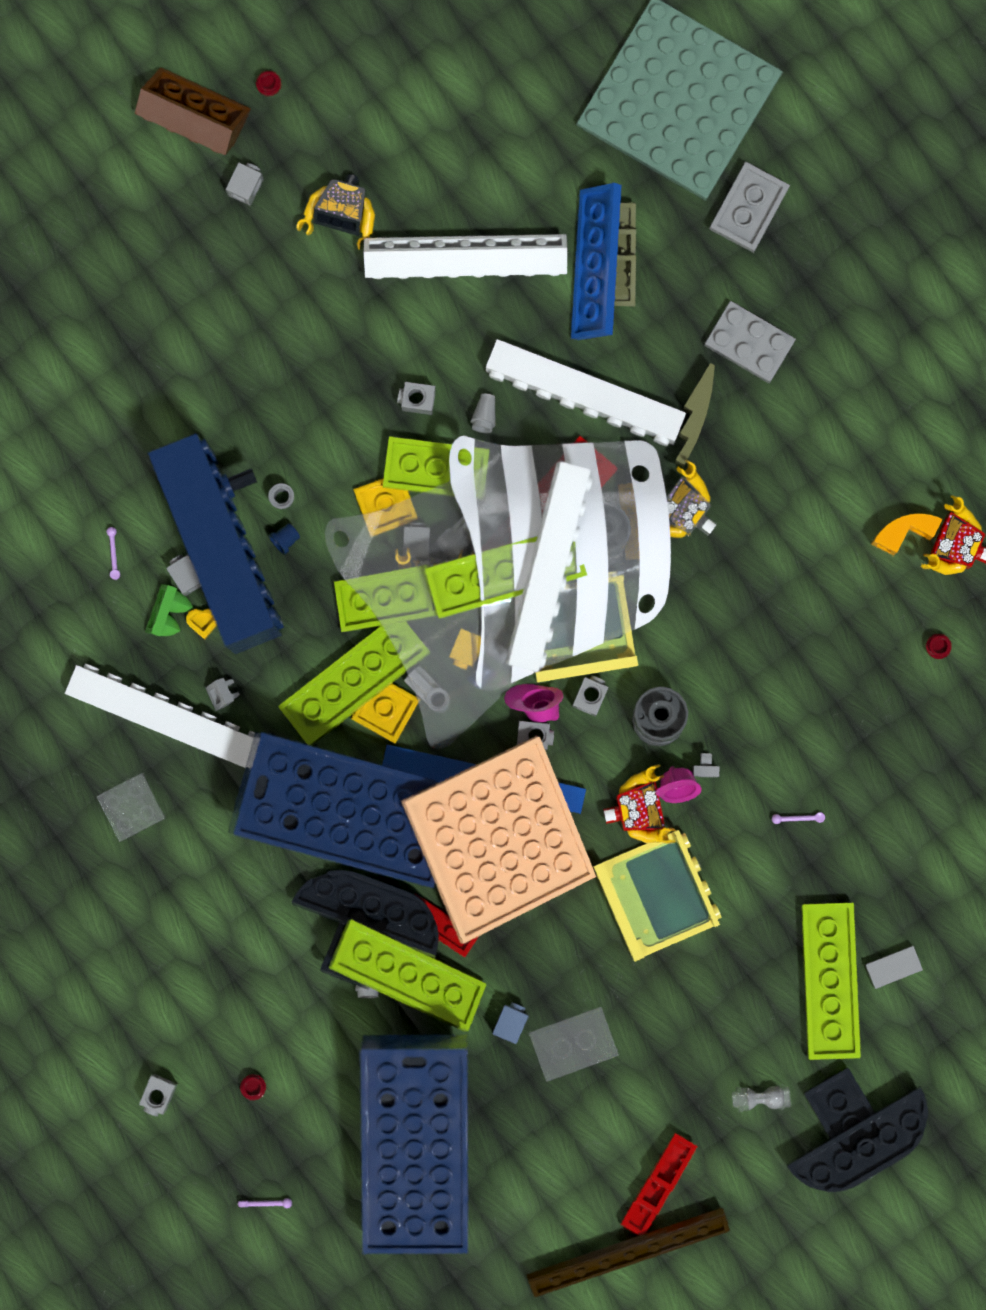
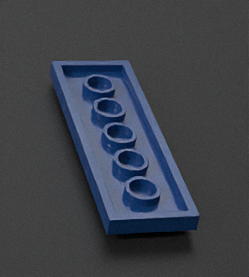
[571,183,621,340]

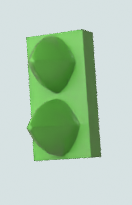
[145,584,193,636]

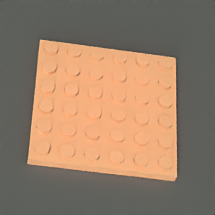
[402,736,596,943]

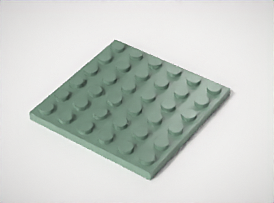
[577,0,783,201]

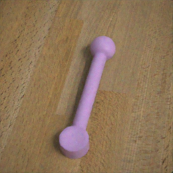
[107,527,121,580]
[772,812,825,824]
[238,1198,292,1208]

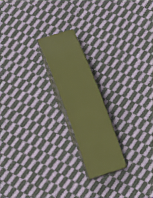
[614,202,636,306]
[675,363,715,468]

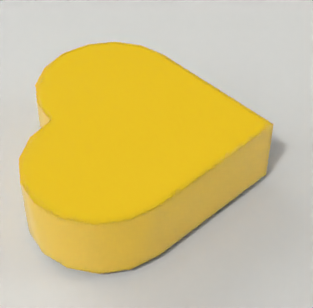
[186,608,217,639]

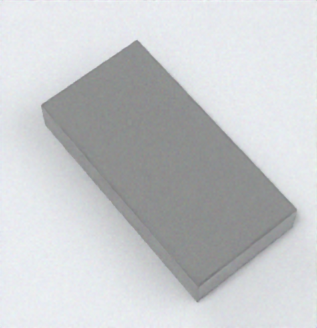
[865,946,923,989]

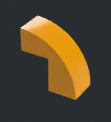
[871,514,942,556]

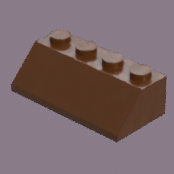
[135,68,251,155]

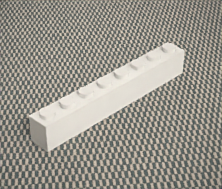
[364,234,567,279]
[486,339,686,446]
[505,462,593,672]
[65,664,255,767]

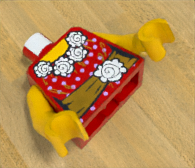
[921,495,986,575]
[603,764,676,843]

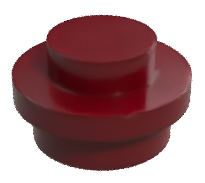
[256,71,281,96]
[926,634,952,659]
[240,1074,266,1100]

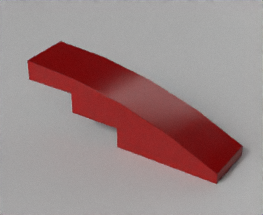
[620,1133,698,1236]

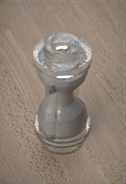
[732,1084,790,1113]

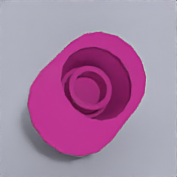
[504,684,563,723]
[655,766,702,803]

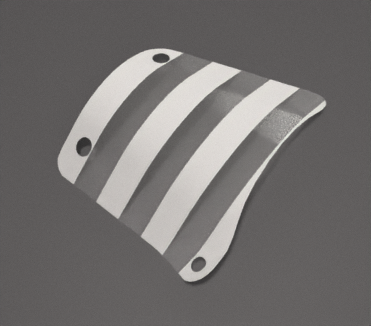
[449,435,671,691]

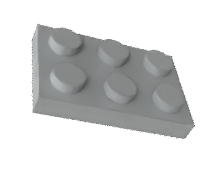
[709,162,790,253]
[704,301,796,384]

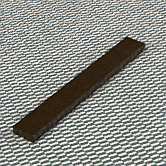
[526,1208,730,1298]

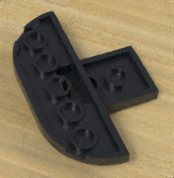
[292,870,439,990]
[786,1067,928,1192]

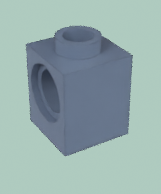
[493,1002,528,1044]

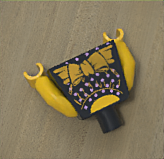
[297,174,375,250]

